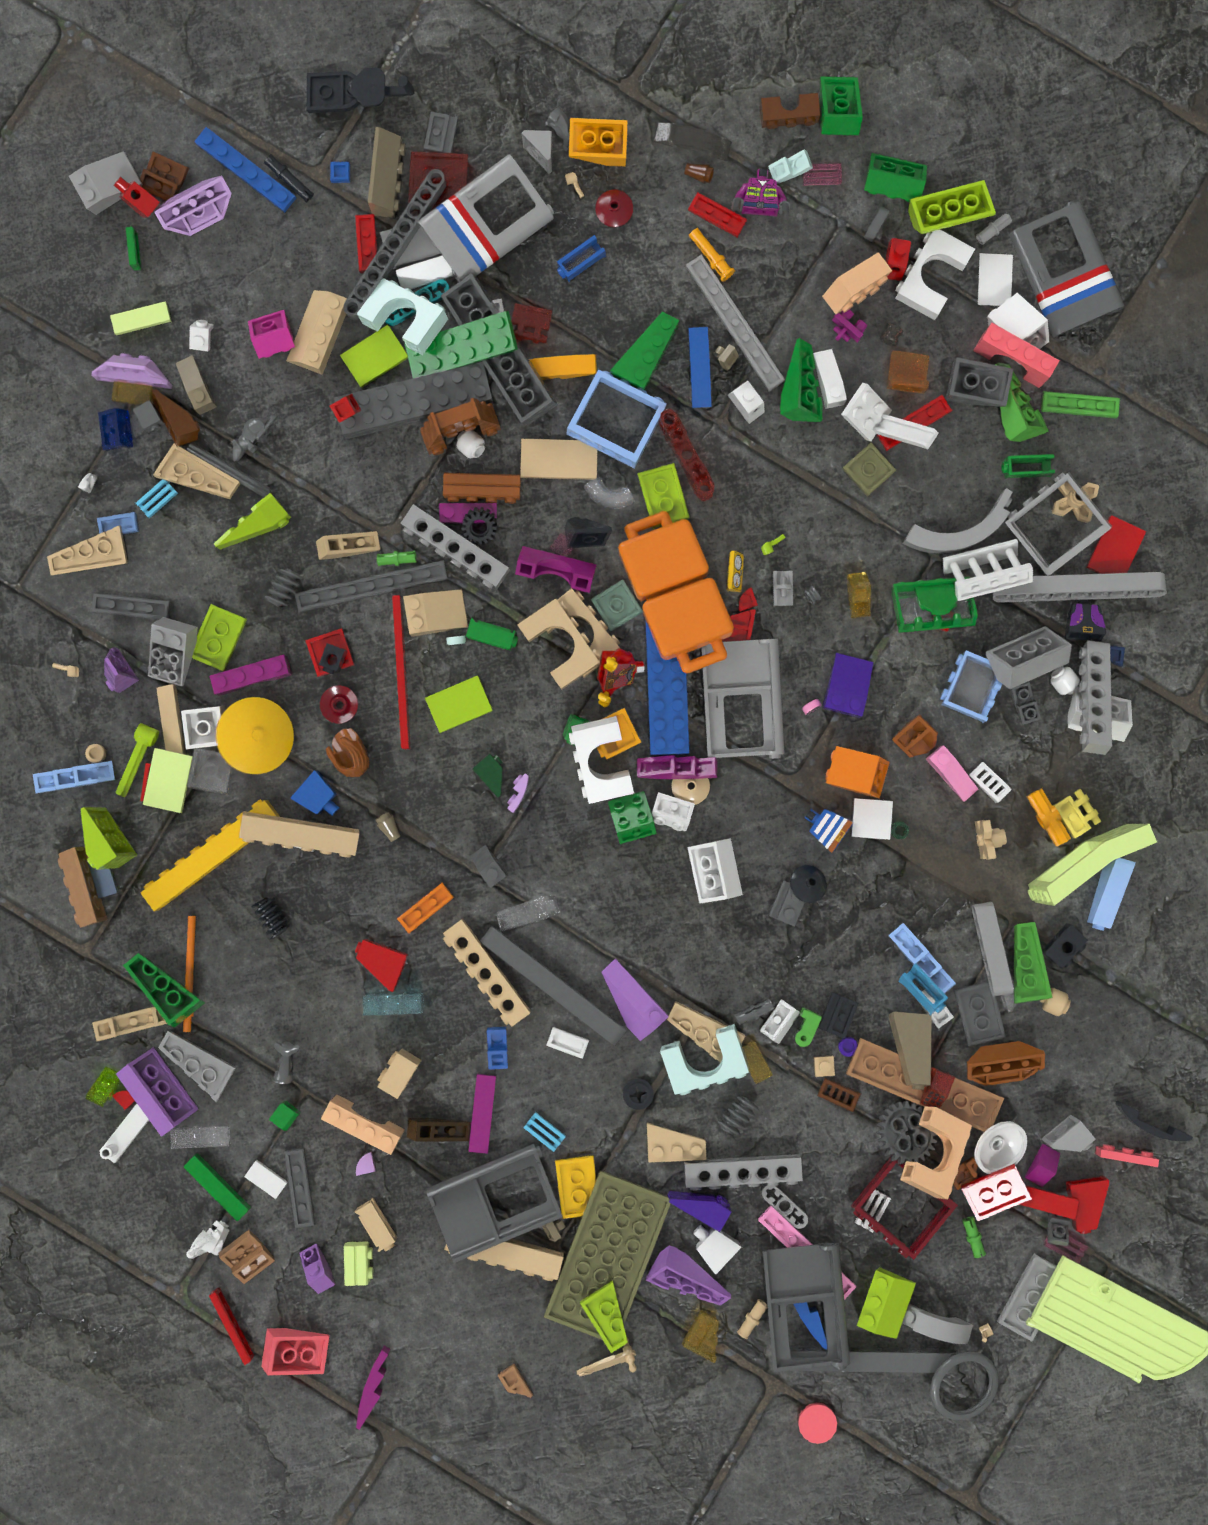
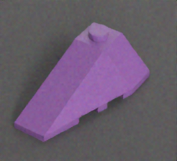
[104,647,139,693]
[601,958,669,1041]
[646,1245,731,1305]

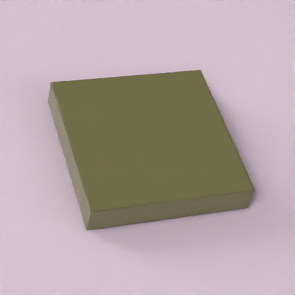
[842,443,896,497]

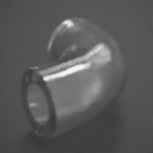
[584,478,635,509]

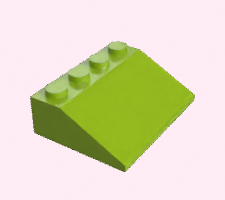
[81,807,137,870]

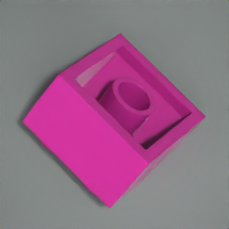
[248,310,295,358]

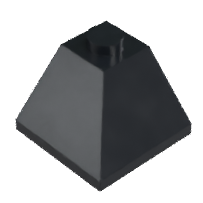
[564,517,612,548]

